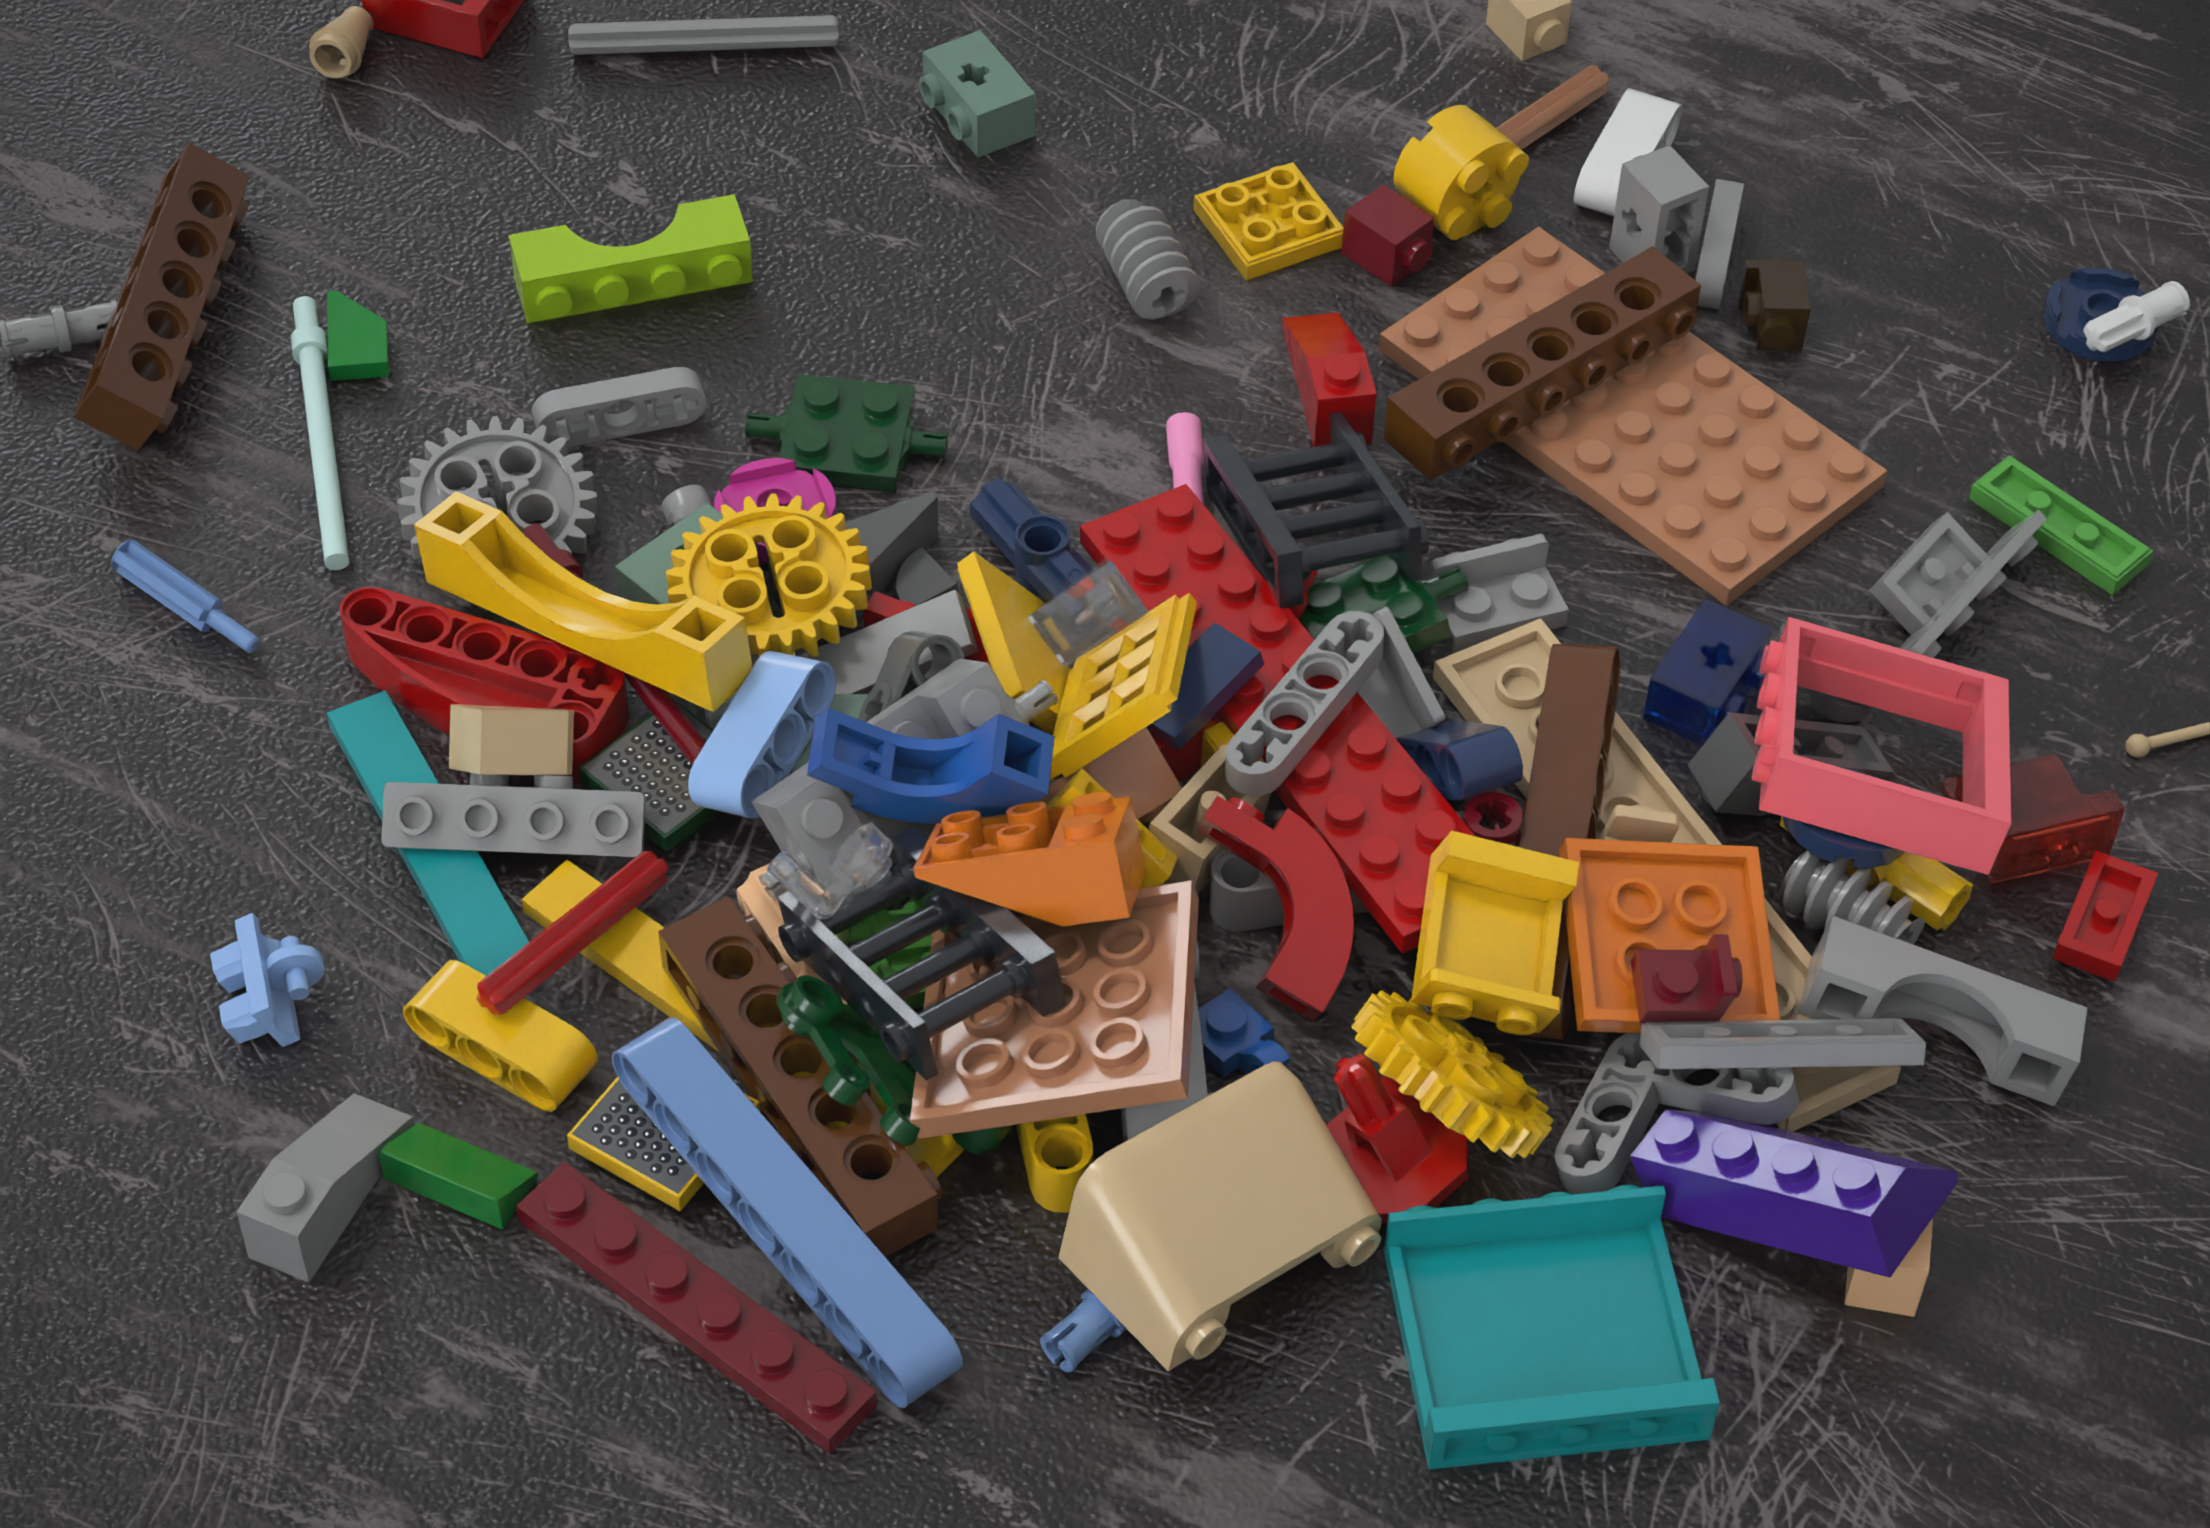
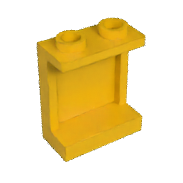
[1411,831,1579,1035]

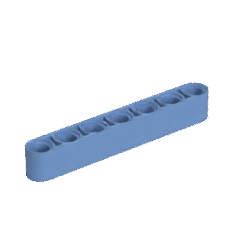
[612,1017,963,1408]

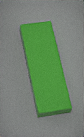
[1969,455,2153,596]

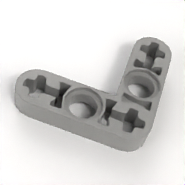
[1554,1033,1799,1195]

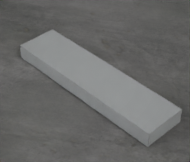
[1640,1018,1926,1069]

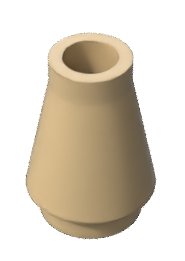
[309,6,374,78]

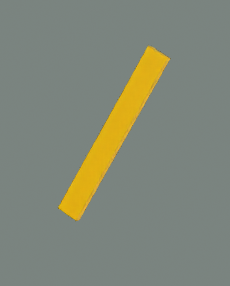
[521,860,964,1177]

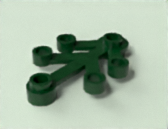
[776,975,1013,1155]

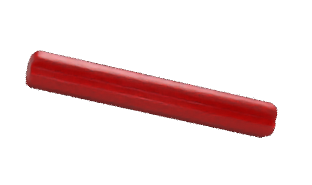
[476,851,668,1015]

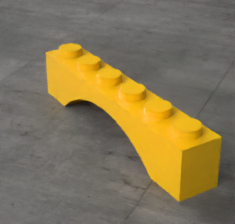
[414,491,753,712]

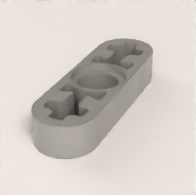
[1696,179,1744,310]
[531,367,707,447]

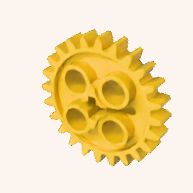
[666,493,872,658]
[1351,990,1553,1158]

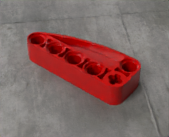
[339,586,630,784]

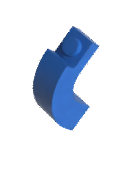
[807,708,1055,824]

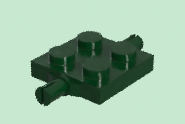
[745,374,949,493]
[1298,555,1469,654]

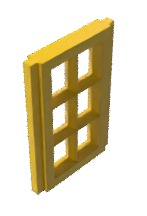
[1050,593,1197,780]

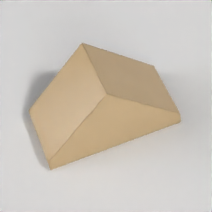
[449,704,574,775]

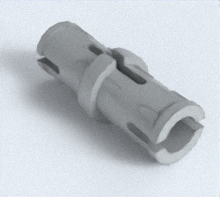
[0,300,117,358]

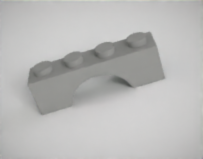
[1798,915,2087,1106]

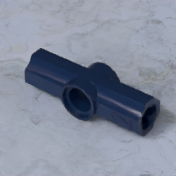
[970,478,1117,634]

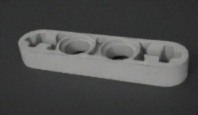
[1226,611,1384,796]

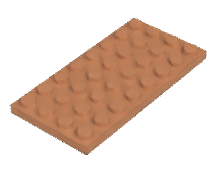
[1378,226,1888,606]

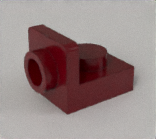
[1630,934,1743,1023]

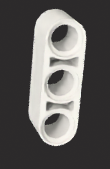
[1574,88,1682,216]

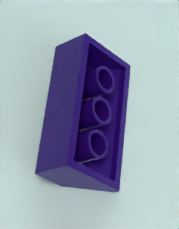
[1630,1110,1958,1278]

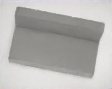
[1344,607,1446,738]

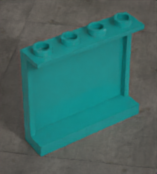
[1384,1185,1720,1470]

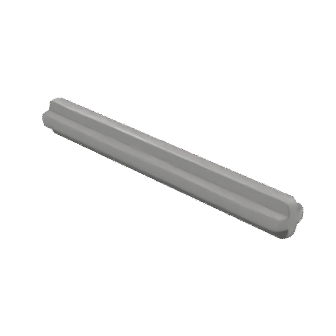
[568,15,839,55]

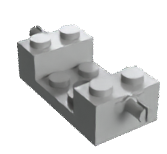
[751,658,1058,911]

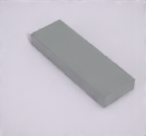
[799,590,979,694]

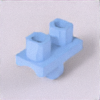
[210,913,325,1047]

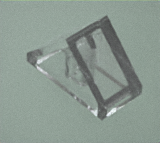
[1027,559,1148,667]

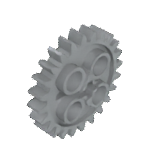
[397,416,597,560]

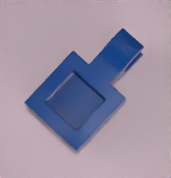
[1198,988,1290,1078]

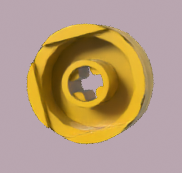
[1393,105,1529,240]

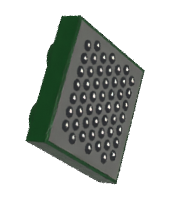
[578,698,721,852]

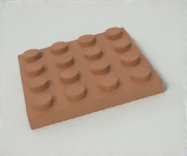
[910,880,1199,1139]

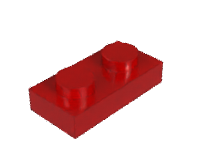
[2052,850,2158,982]

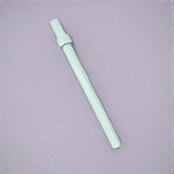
[291,296,349,570]

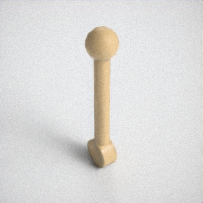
[2125,722,2210,758]

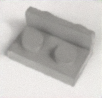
[1428,534,1569,654]

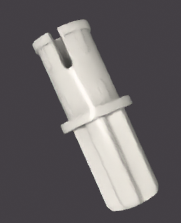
[2083,281,2190,352]

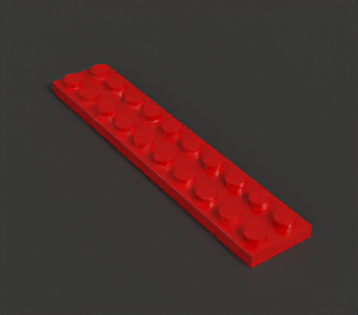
[1080,484,1476,954]

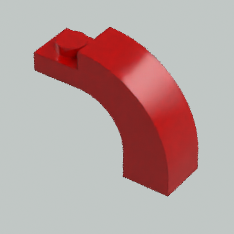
[1195,796,1354,1022]

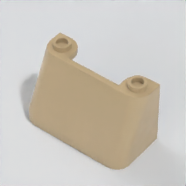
[1058,1061,1382,1371]

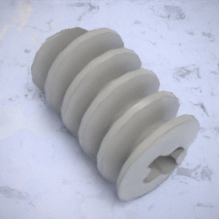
[1095,199,1201,320]
[1778,850,1925,945]

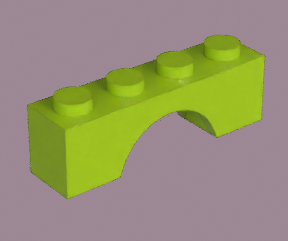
[509,194,753,324]

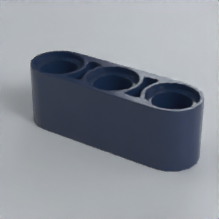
[1396,720,1523,801]

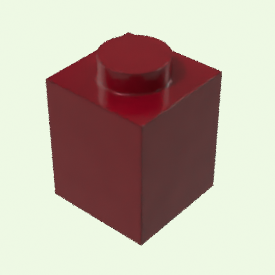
[1341,184,1434,287]

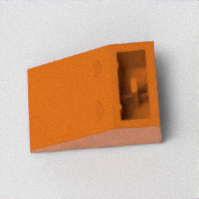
[913,792,1146,927]

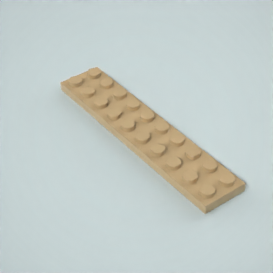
[1433,618,1901,1132]

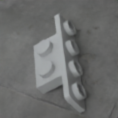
[1869,509,2047,658]
[381,773,646,857]

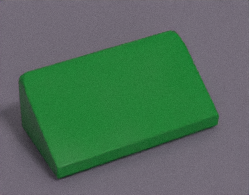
[379,1122,538,1230]

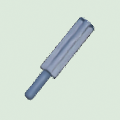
[111,540,260,653]

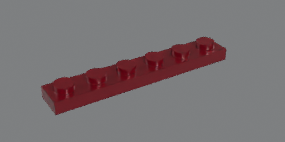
[516,1161,878,1454]

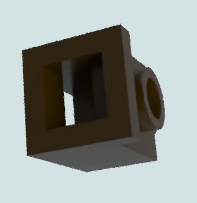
[1738,260,1811,351]

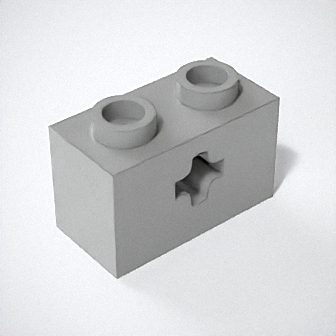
[1609,145,1709,274]

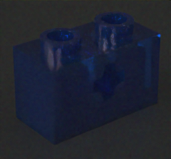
[1643,599,1773,746]

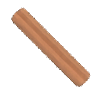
[1496,65,1610,150]

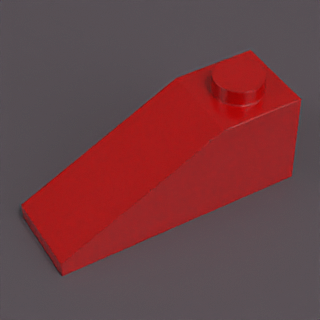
[1282,312,1377,447]

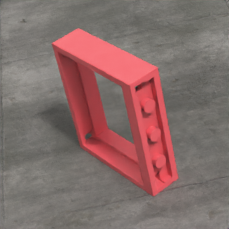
[1752,617,2011,875]

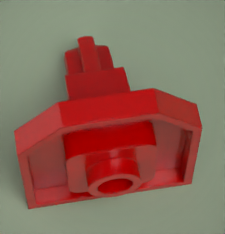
[1327,1054,1469,1224]

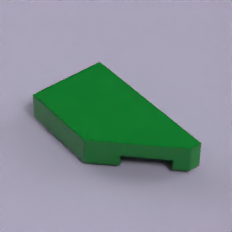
[327,290,390,381]

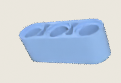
[688,651,836,819]

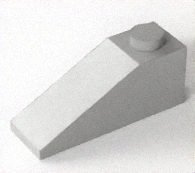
[236,1093,415,1282]

